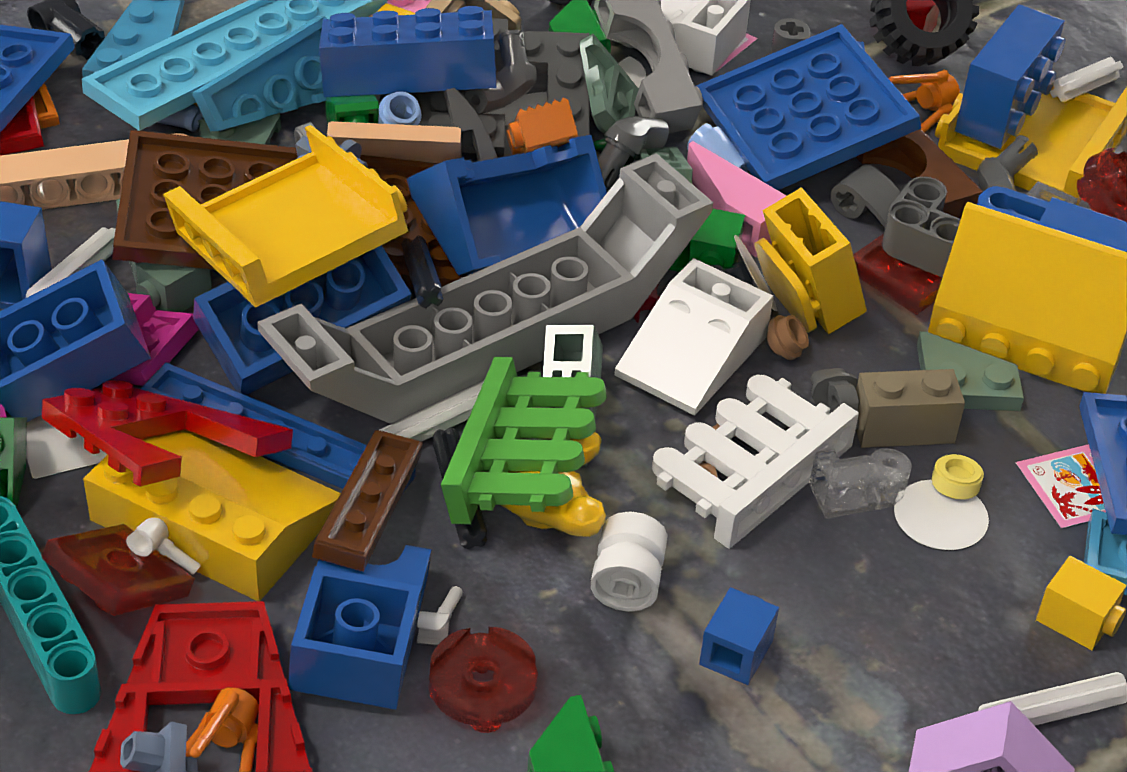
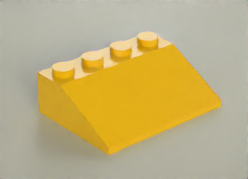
[928,202,1127,394]
[83,429,341,601]

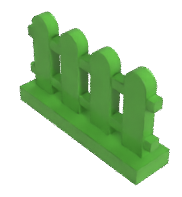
[441,357,607,524]

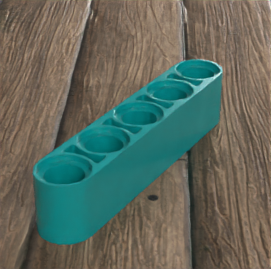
[0,496,102,714]

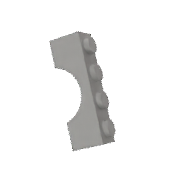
[594,0,703,133]

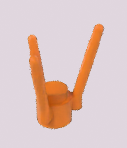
[888,70,960,133]
[186,688,259,772]

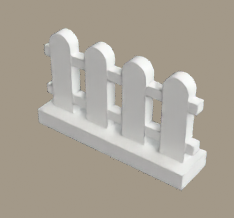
[652,375,859,549]

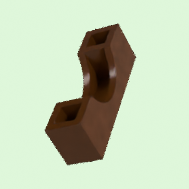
[856,129,983,219]

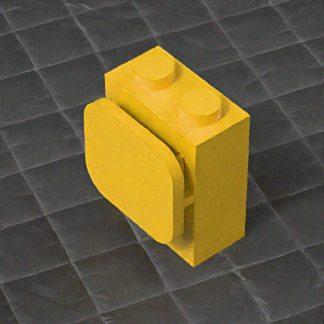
[754,187,867,334]

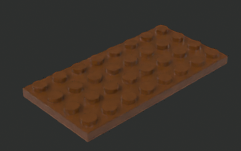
[113,130,467,290]

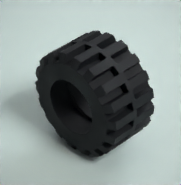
[869,0,979,66]

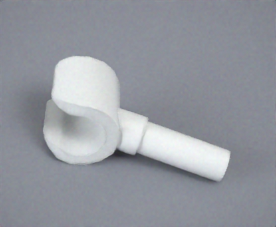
[126,518,200,575]
[417,586,463,645]

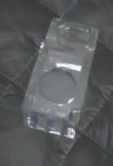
[809,448,912,518]

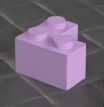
[909,701,1075,772]

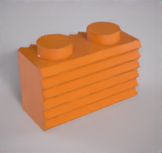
[506,97,578,155]

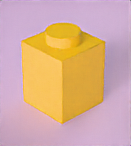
[1036,556,1127,650]

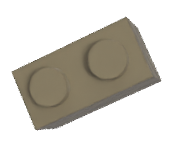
[856,369,965,448]

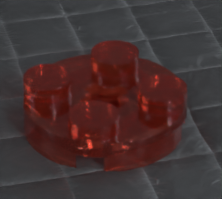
[1077,148,1127,222]
[429,626,538,733]

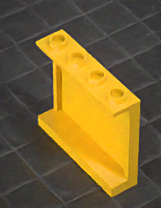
[935,85,1127,205]
[163,125,408,308]

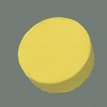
[932,454,984,499]

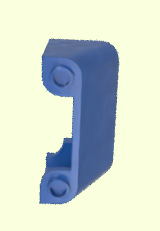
[407,135,607,276]

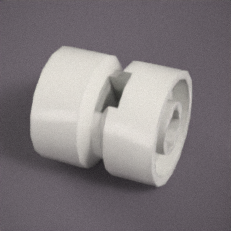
[590,512,668,612]

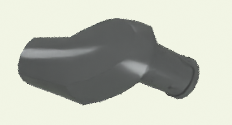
[464,30,537,115]
[598,116,669,189]
[977,135,1038,208]

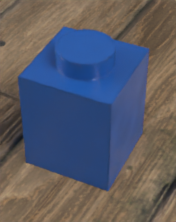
[699,587,779,685]

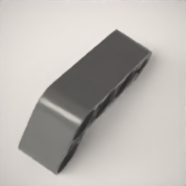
[882,177,961,278]

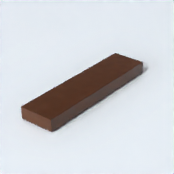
[312,430,423,572]

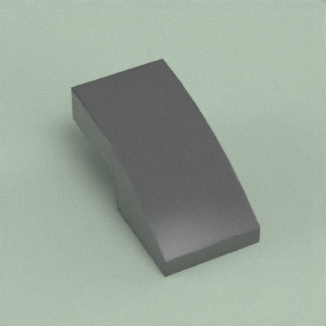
[444,88,497,162]

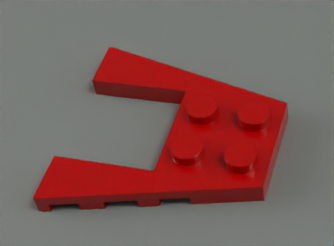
[42,380,293,487]
[89,601,313,772]

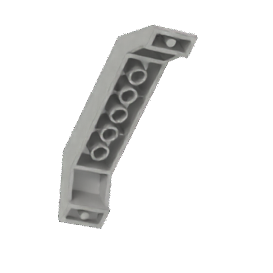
[258,153,713,424]

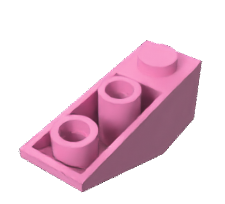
[687,141,786,257]

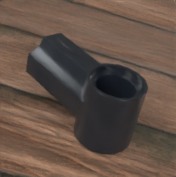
[27,0,105,60]

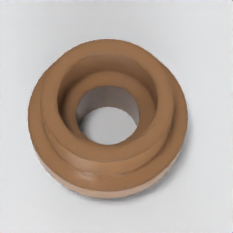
[767,315,809,360]

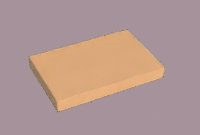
[327,121,462,163]

